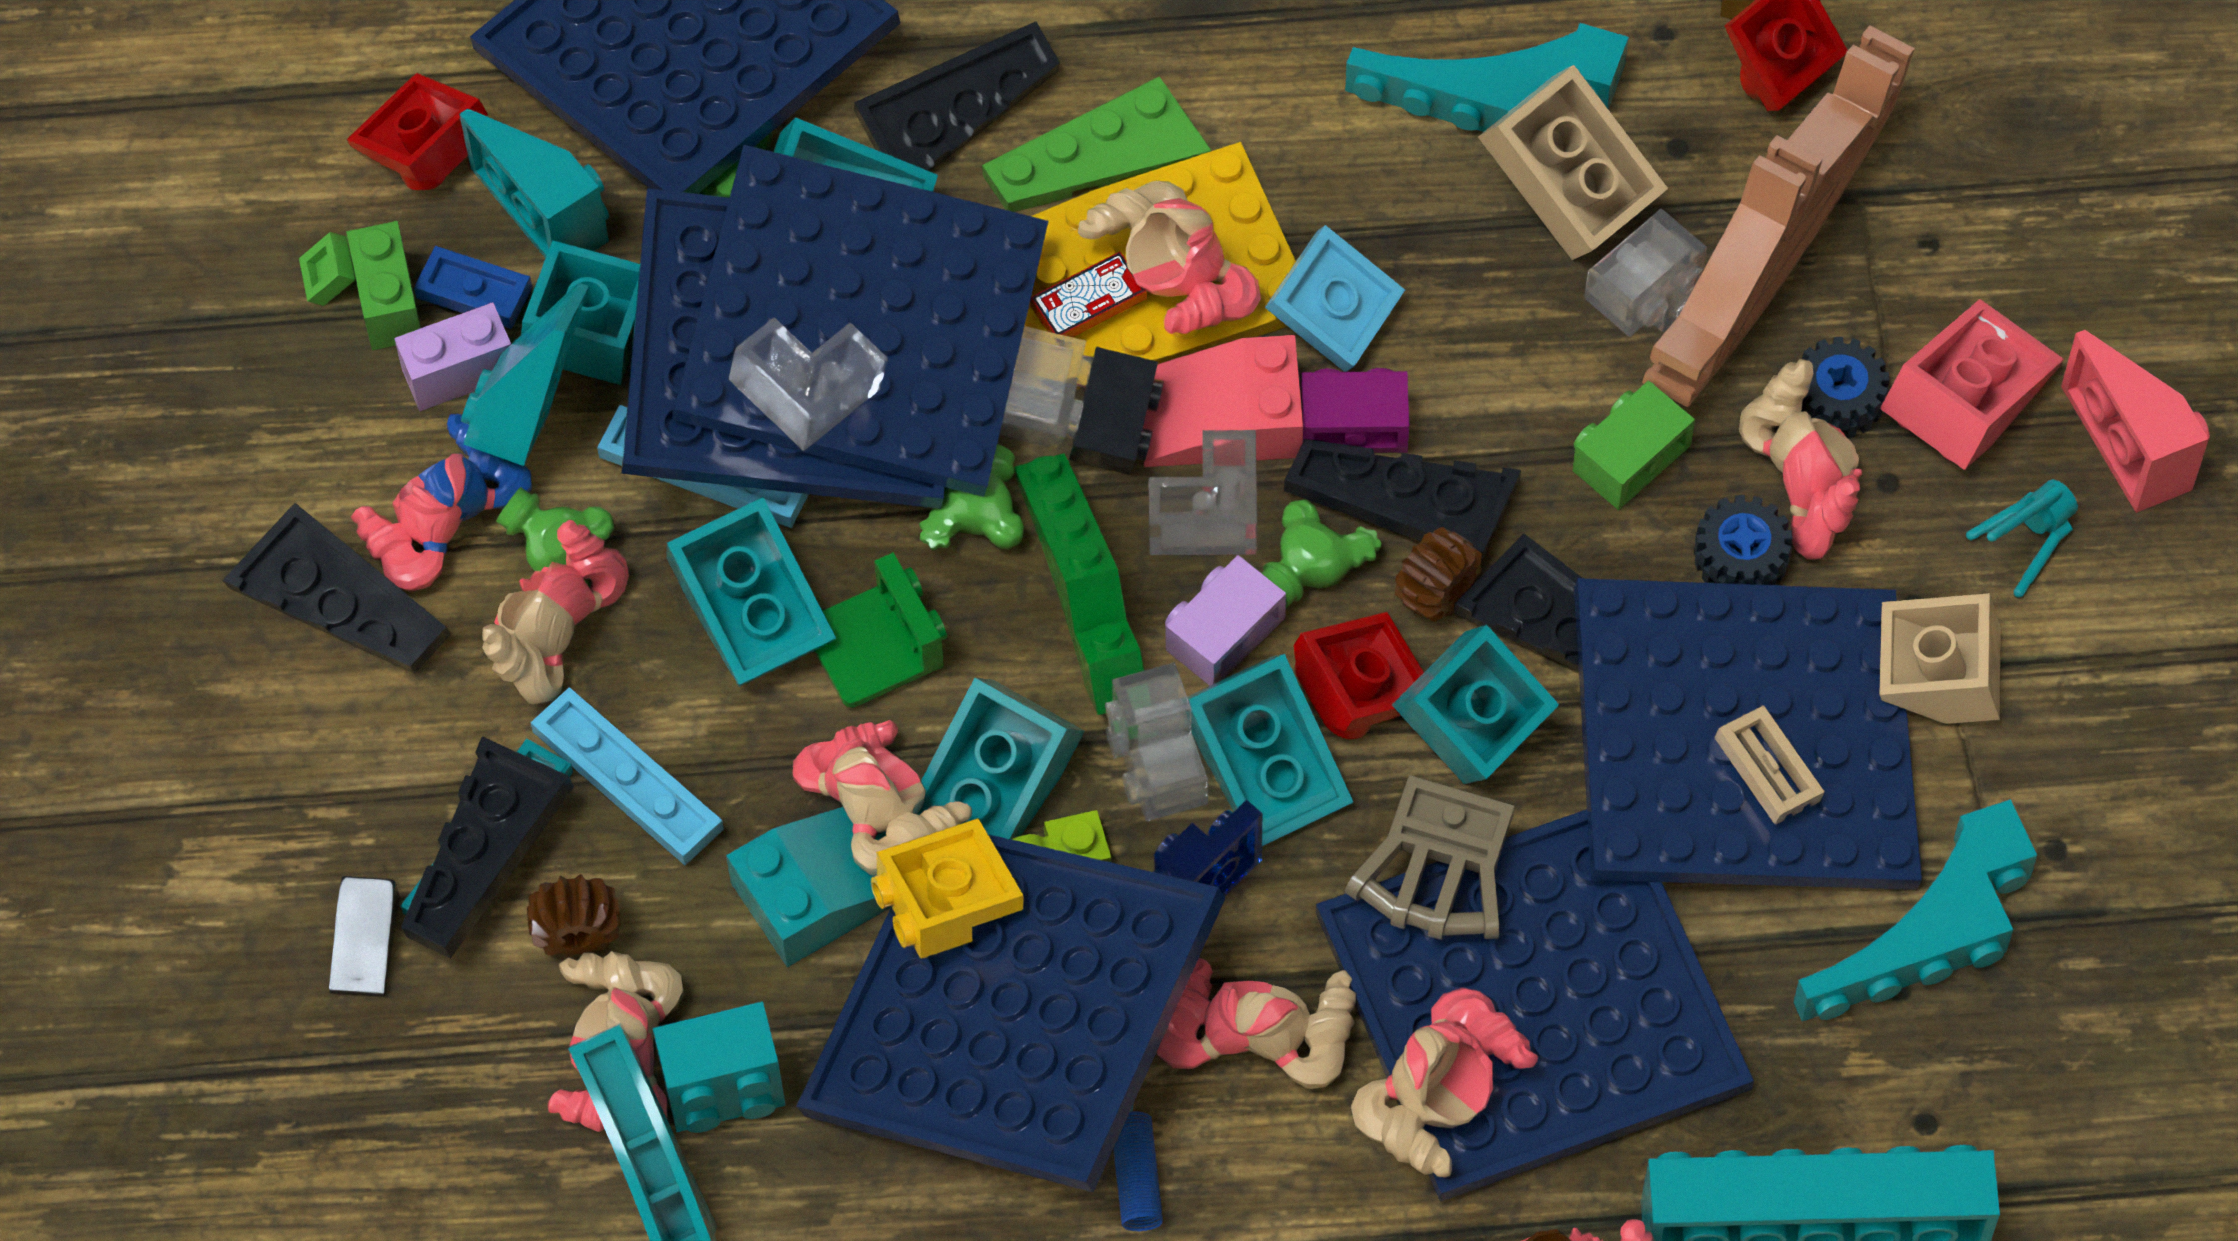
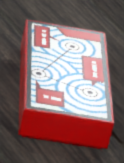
[1030,251,1147,346]

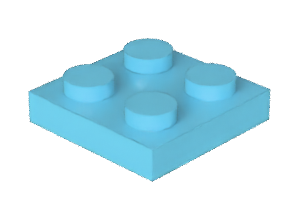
[1265,225,1405,372]

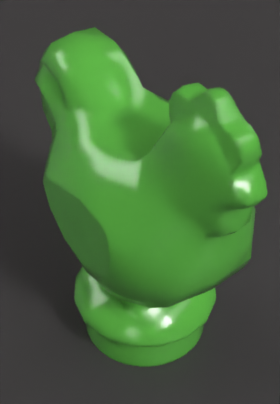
[919,444,1024,550]
[496,487,614,588]
[1261,499,1382,608]

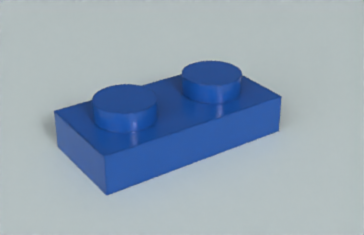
[414,246,532,329]

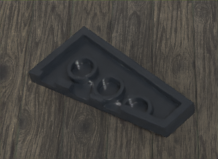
[854,21,1060,172]
[1284,439,1521,563]
[222,503,451,673]
[1454,533,1582,671]
[401,736,574,959]

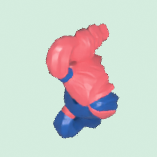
[351,414,532,592]

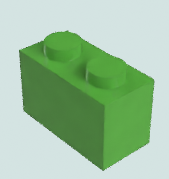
[346,221,421,351]
[1572,380,1695,511]

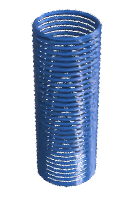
[1113,1111,1163,1231]

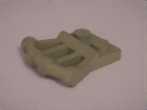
[1345,775,1515,940]

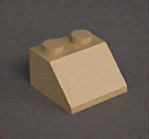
[1880,593,2001,724]

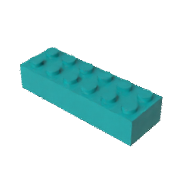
[1641,1145,2000,1241]

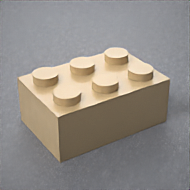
[1478,65,1668,260]

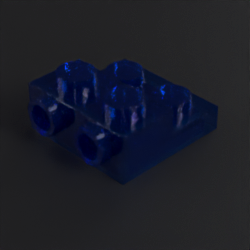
[1153,799,1263,897]

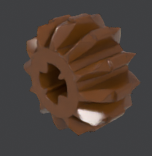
[1395,527,1482,622]
[527,874,621,959]

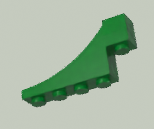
[1014,453,1149,715]

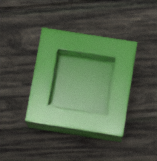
[299,232,355,306]

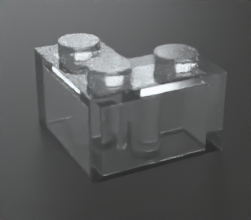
[1584,208,1707,337]
[729,317,888,451]
[999,326,1093,450]
[1149,430,1257,555]
[1105,662,1208,822]

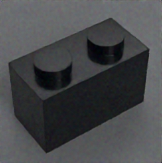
[1069,347,1164,475]

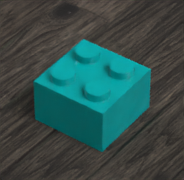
[521,240,640,385]
[1392,625,1559,784]
[653,1001,786,1133]

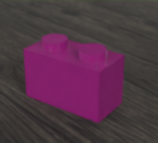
[1301,368,1409,453]

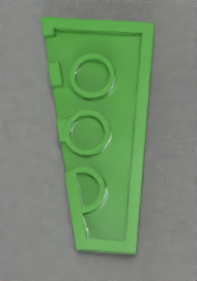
[982,76,1212,212]

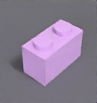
[394,302,511,412]
[1165,555,1286,686]

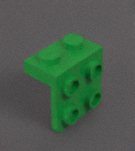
[814,552,947,708]

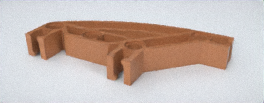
[1642,25,1915,407]

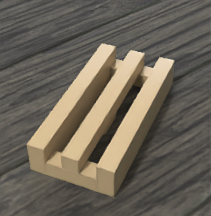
[1715,705,1824,825]

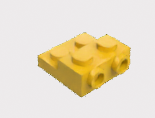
[871,818,1023,959]

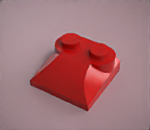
[1724,0,1848,111]
[346,73,488,190]
[1293,612,1424,739]

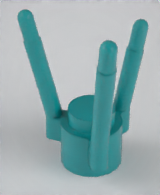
[1966,479,2078,598]

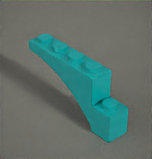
[1345,23,1629,132]
[1793,799,2038,1022]
[568,1023,717,1241]

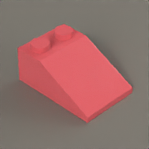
[1880,299,2064,470]
[2061,330,2210,513]
[1143,335,1303,467]

